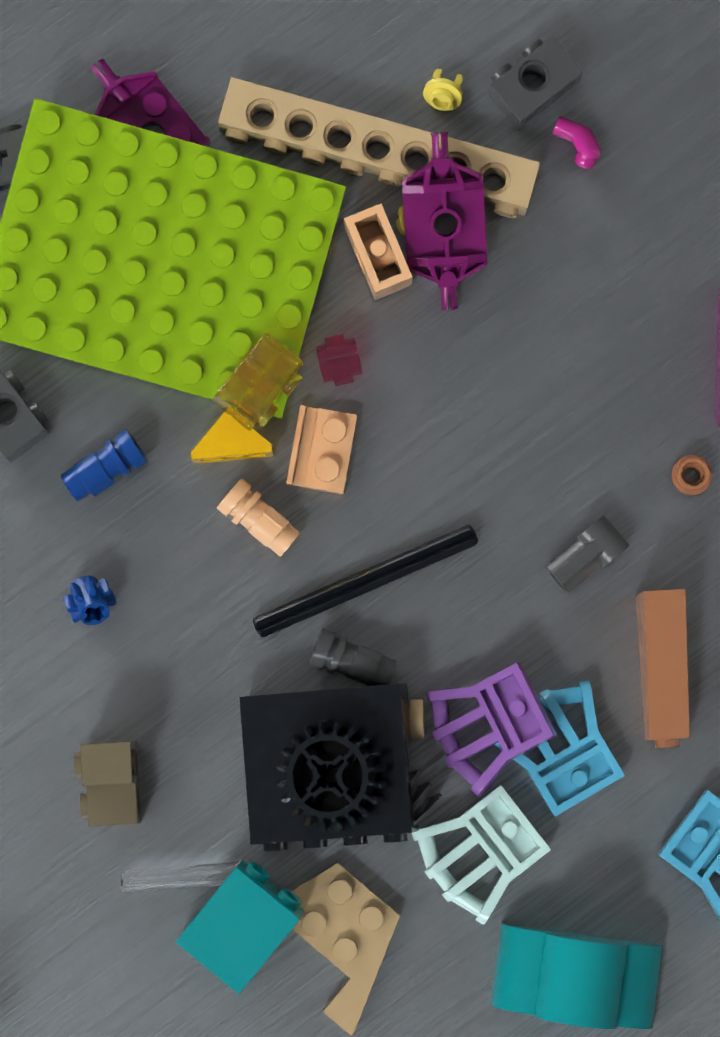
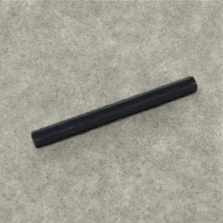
[253,525,478,637]

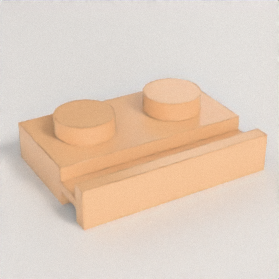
[286,405,357,495]

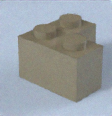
[74,741,141,827]

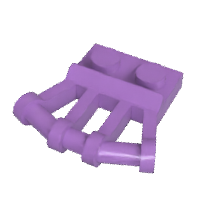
[427,662,558,797]

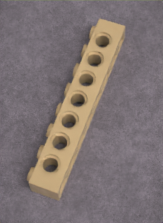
[218,77,540,218]

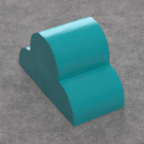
[491,923,663,1029]

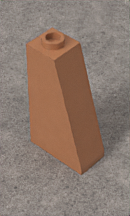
[635,589,690,748]

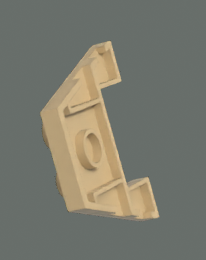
[291,862,400,1035]

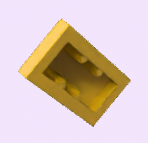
[191,408,274,464]

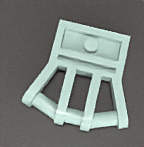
[412,785,551,925]

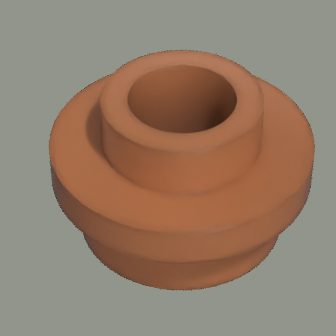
[671,455,712,495]

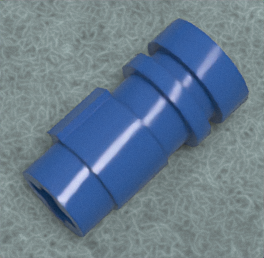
[61,428,148,502]

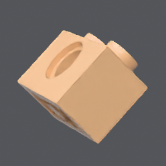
[344,203,413,300]

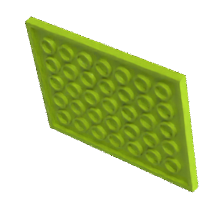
[0,98,346,419]

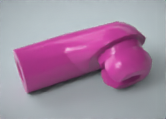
[552,116,601,169]

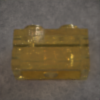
[212,333,304,431]

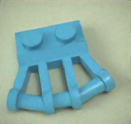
[494,681,625,817]
[657,790,720,920]

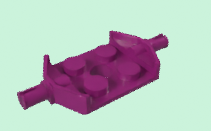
[90,58,210,147]
[401,132,488,311]

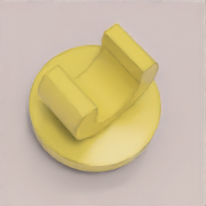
[423,68,463,111]

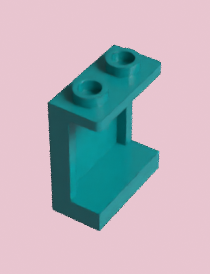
[176,860,305,994]

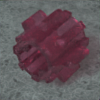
[316,334,363,386]

